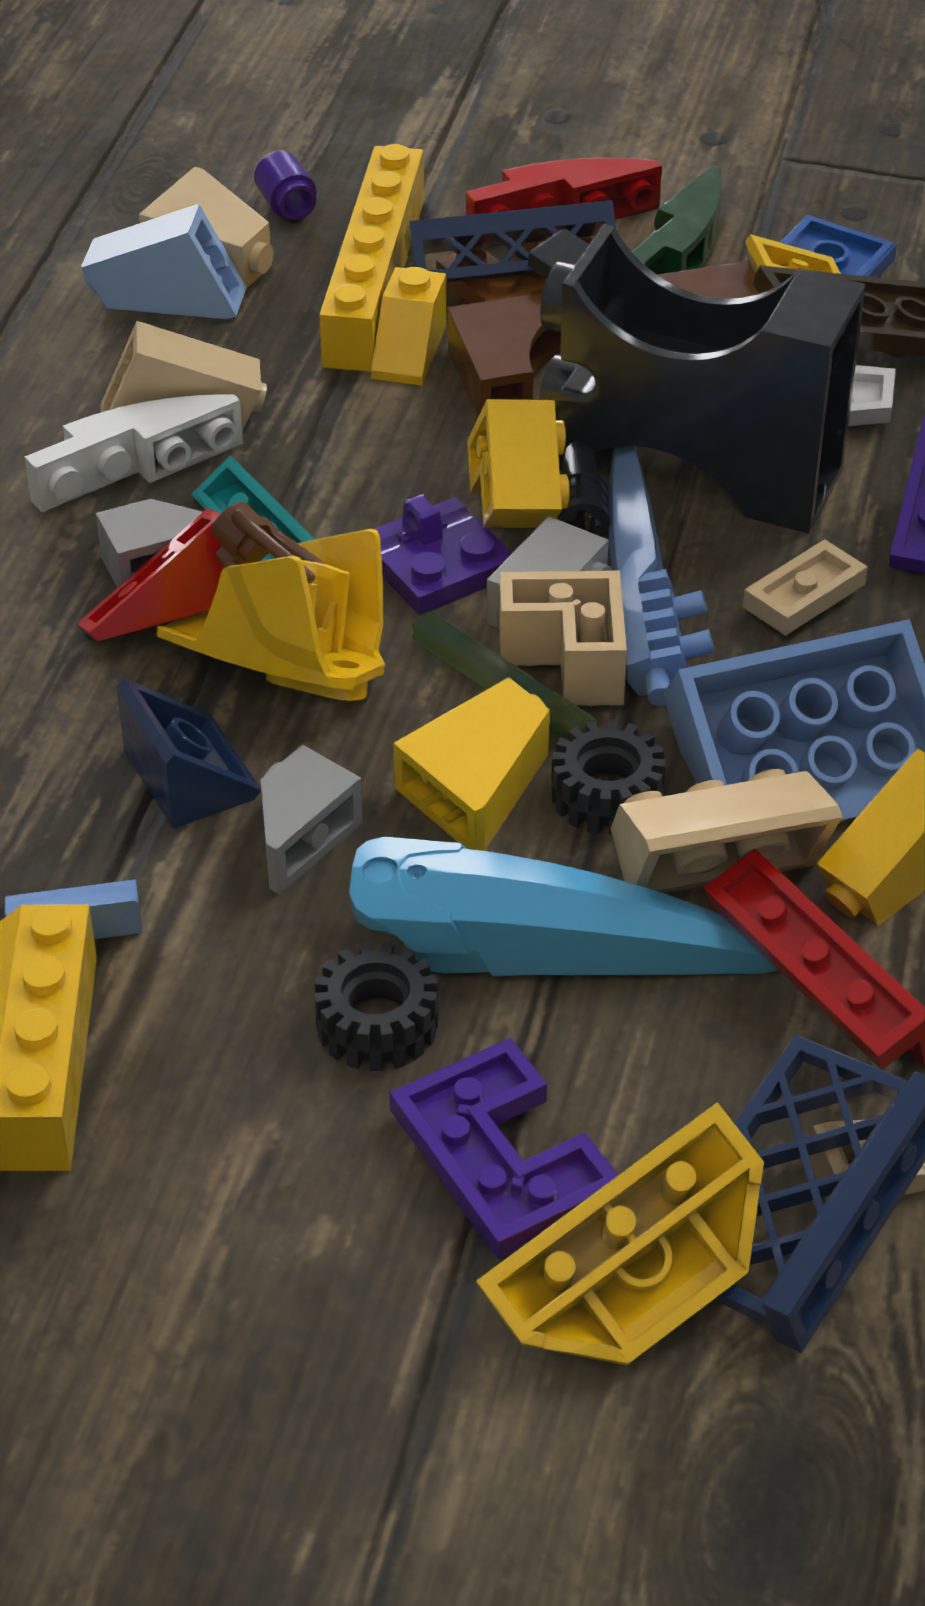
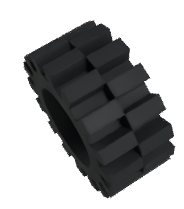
[551,720,666,835]
[314,943,438,1071]

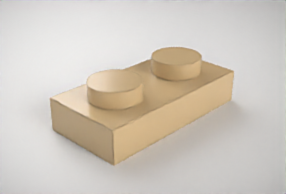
[743,539,868,636]

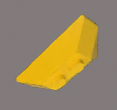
[476,1102,764,1365]

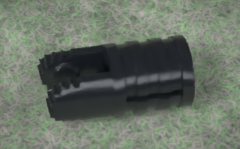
[559,440,610,537]

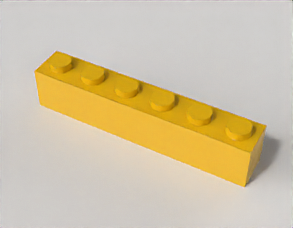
[319,144,424,372]

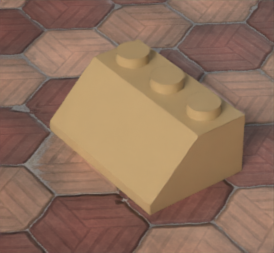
[610,769,842,893]

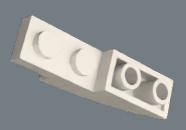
[25,394,243,512]

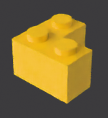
[467,399,569,528]

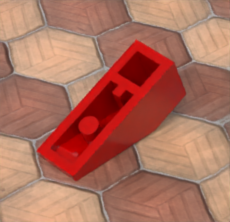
[77,508,247,642]

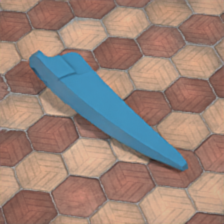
[349,837,779,976]

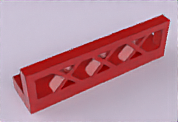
[704,848,925,1070]

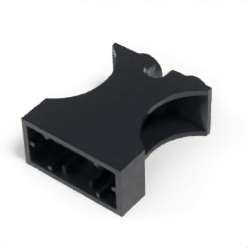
[539,224,866,534]

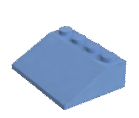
[663,619,925,824]

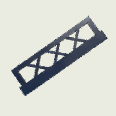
[404,200,616,283]

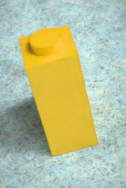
[393,677,550,851]
[817,748,925,926]

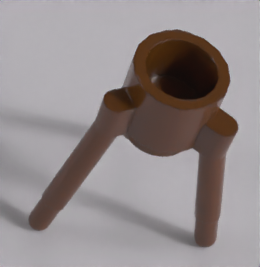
[211,501,327,583]

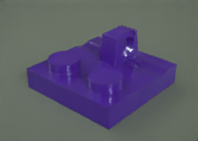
[374,494,512,615]

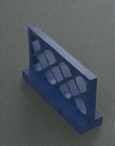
[714,1034,925,1353]

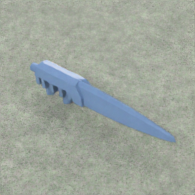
[609,446,715,706]

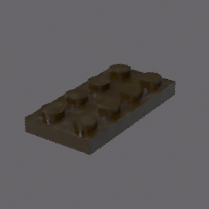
[752,265,925,357]

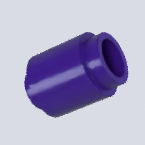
[254,151,317,221]

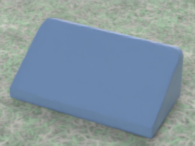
[5,879,143,939]

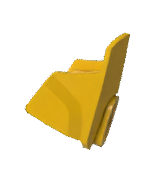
[156,529,385,701]

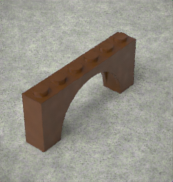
[448,261,759,417]

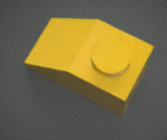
[371,267,446,386]

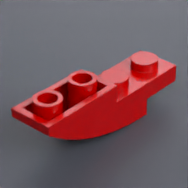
[466,158,662,220]

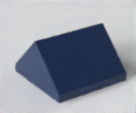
[116,678,261,829]

